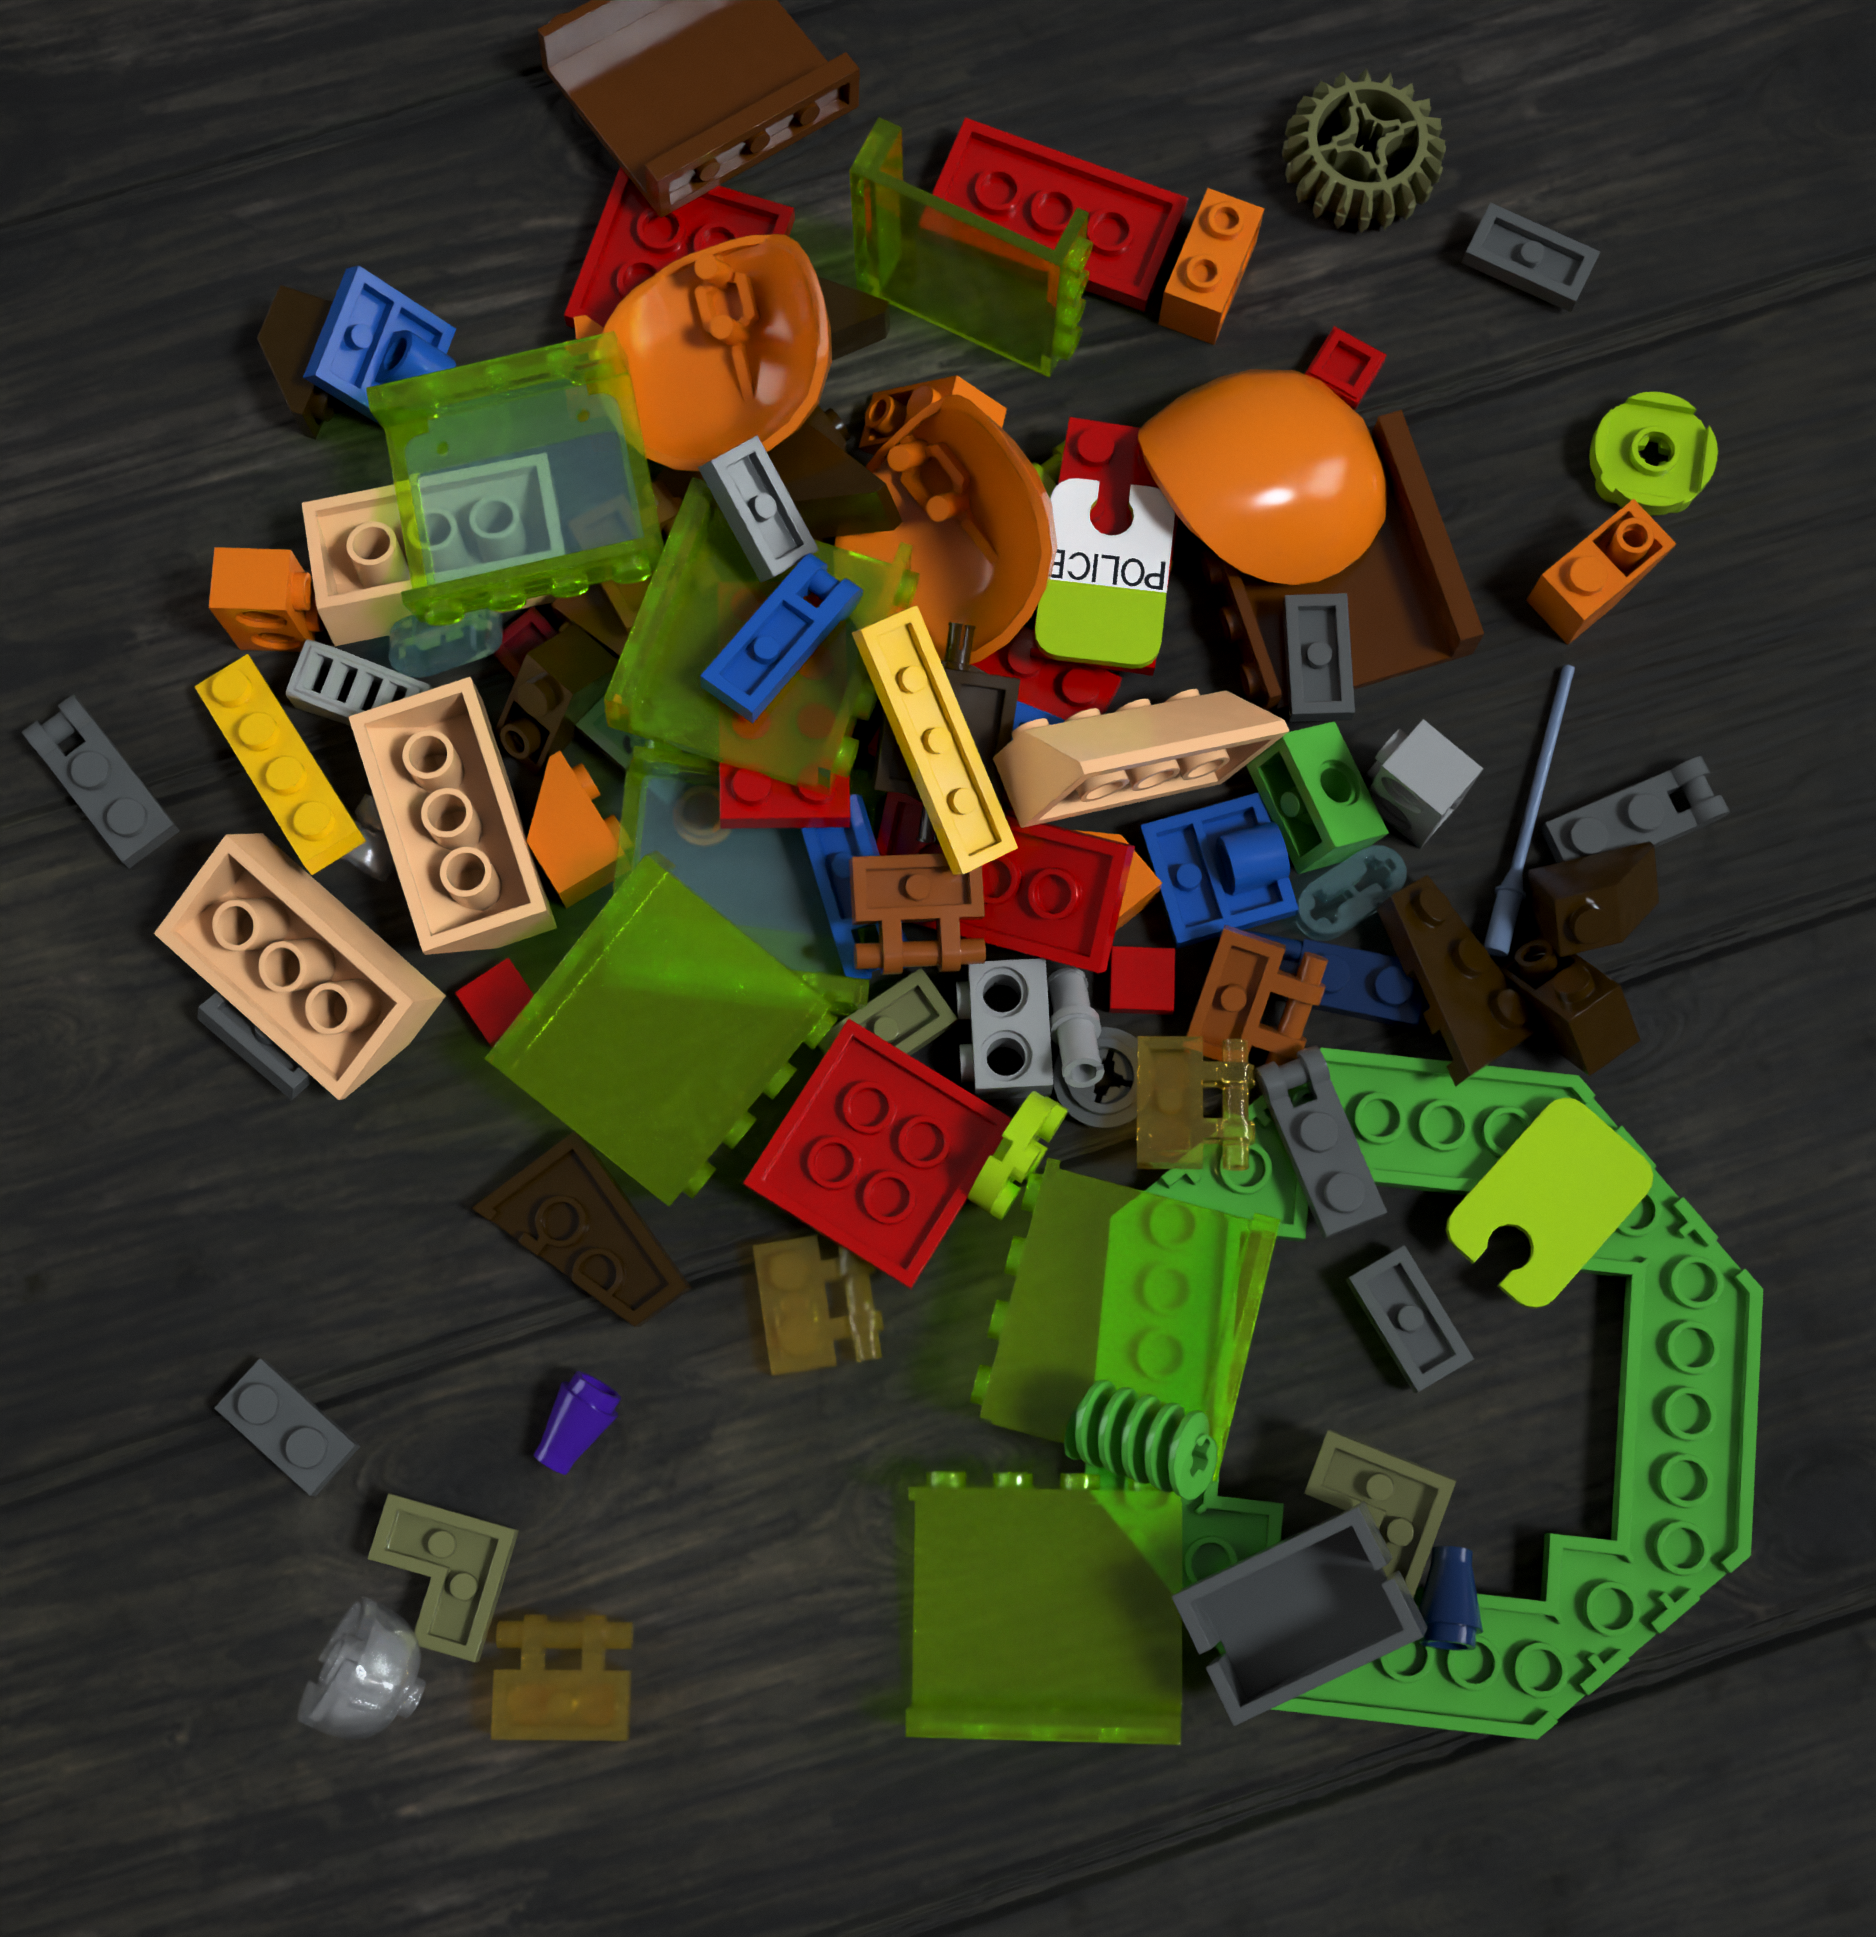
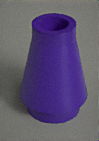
[533,1371,621,1475]

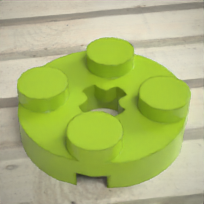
[1589,392,1718,516]
[967,1091,1069,1221]

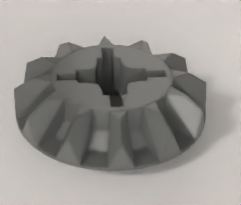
[1053,1027,1156,1129]

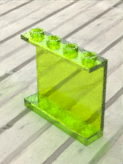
[849,117,1093,378]
[604,477,920,796]
[484,850,839,1207]
[970,1158,1281,1484]
[906,1471,1182,1745]

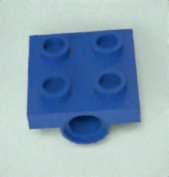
[303,265,456,438]
[1139,792,1299,949]

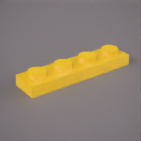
[852,605,1018,875]
[194,654,366,875]

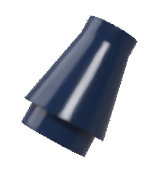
[1419,1546,1483,1651]

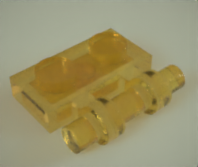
[1137,1036,1255,1171]
[753,1235,885,1377]
[491,1614,634,1741]

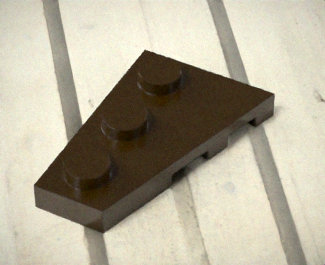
[1376,875,1543,1087]
[472,1130,692,1327]

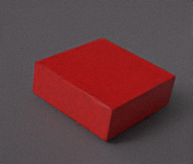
[1305,326,1387,411]
[1109,946,1175,1015]
[455,957,546,1048]

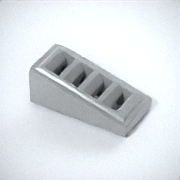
[286,639,433,726]

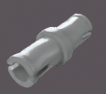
[1047,967,1104,1088]

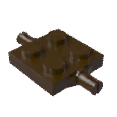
[871,622,1020,844]

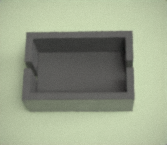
[1171,1501,1428,1726]

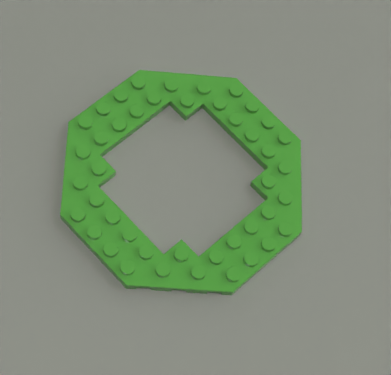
[1083,1047,1763,1740]

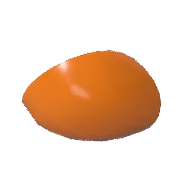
[595,234,832,471]
[1138,369,1389,585]
[833,394,1058,665]

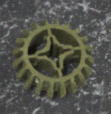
[1282,68,1446,233]

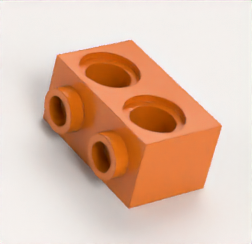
[1158,188,1265,345]
[209,547,325,652]

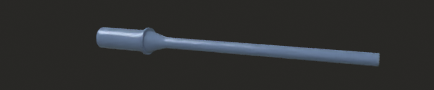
[1484,665,1575,958]

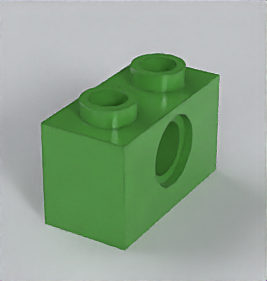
[1246,721,1389,874]

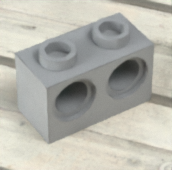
[1365,719,1483,849]
[956,958,1053,1100]

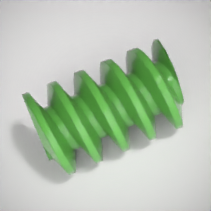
[1064,1379,1218,1500]

